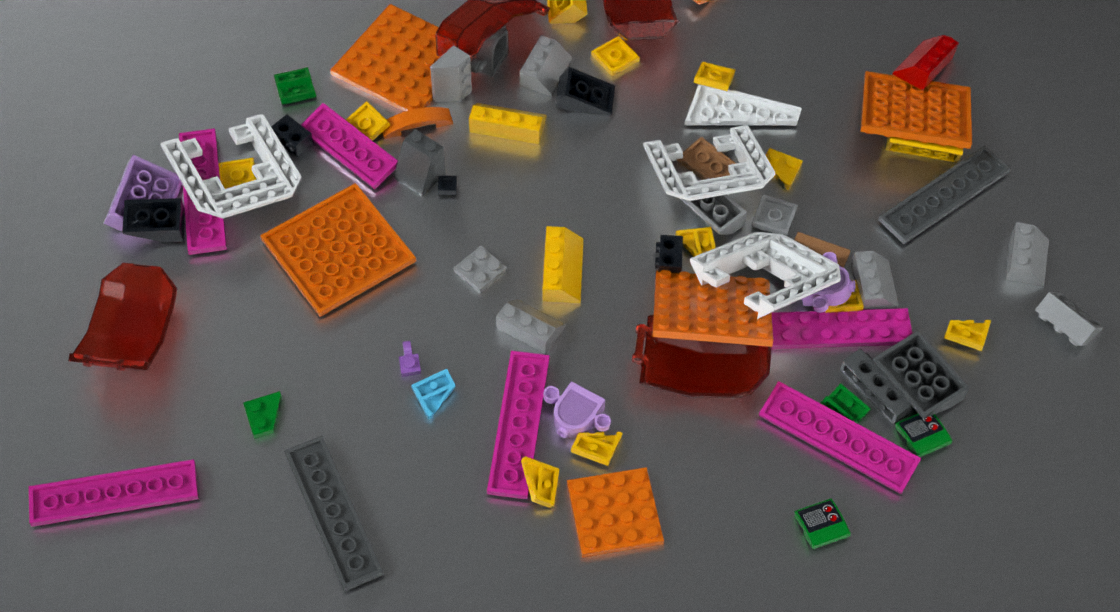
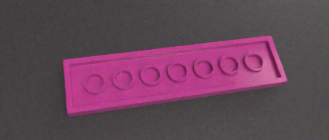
[179,128,227,255]
[759,308,912,350]
[487,351,550,499]
[759,381,921,494]
[28,459,199,527]

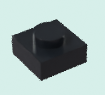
[438,176,457,195]

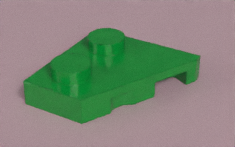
[243,391,282,439]

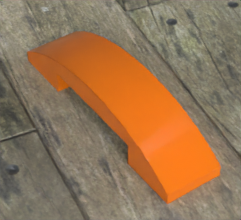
[382,107,453,139]

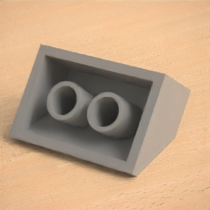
[520,35,573,96]
[430,45,472,103]
[681,178,747,235]
[1006,222,1049,287]
[851,251,899,310]
[1035,291,1104,346]
[496,299,566,355]

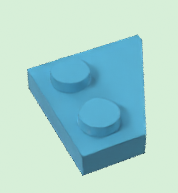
[411,369,456,420]

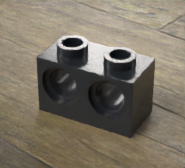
[271,114,314,157]
[655,235,683,273]

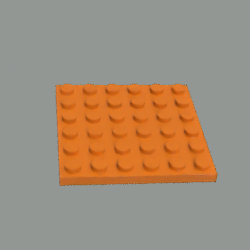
[330,4,475,112]
[860,71,972,149]
[260,183,416,317]
[653,270,773,347]

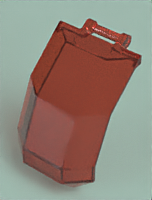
[435,0,550,58]
[603,0,680,41]
[68,262,177,371]
[632,315,772,398]

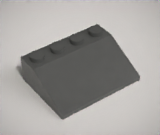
[872,331,970,418]

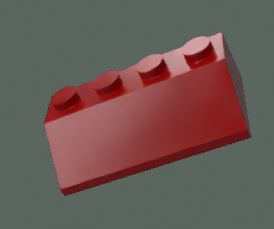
[892,35,959,90]

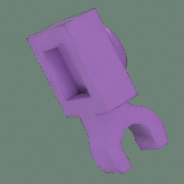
[399,341,421,377]

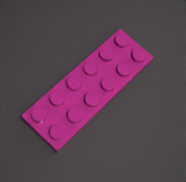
[301,103,398,190]

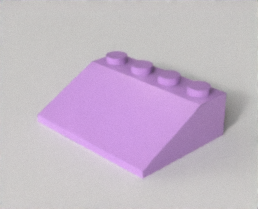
[104,155,182,231]

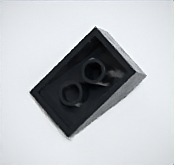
[555,67,615,116]
[122,198,185,242]

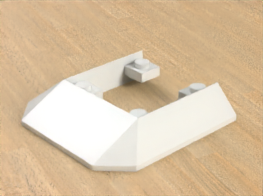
[161,114,301,218]
[643,125,775,201]
[690,232,841,319]

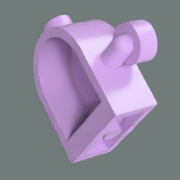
[802,252,855,313]
[543,381,611,438]

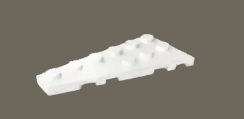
[685,84,802,126]

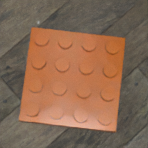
[567,467,664,558]

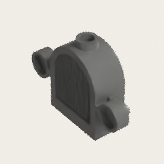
[470,22,509,77]

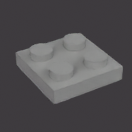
[751,194,798,236]
[454,245,507,294]

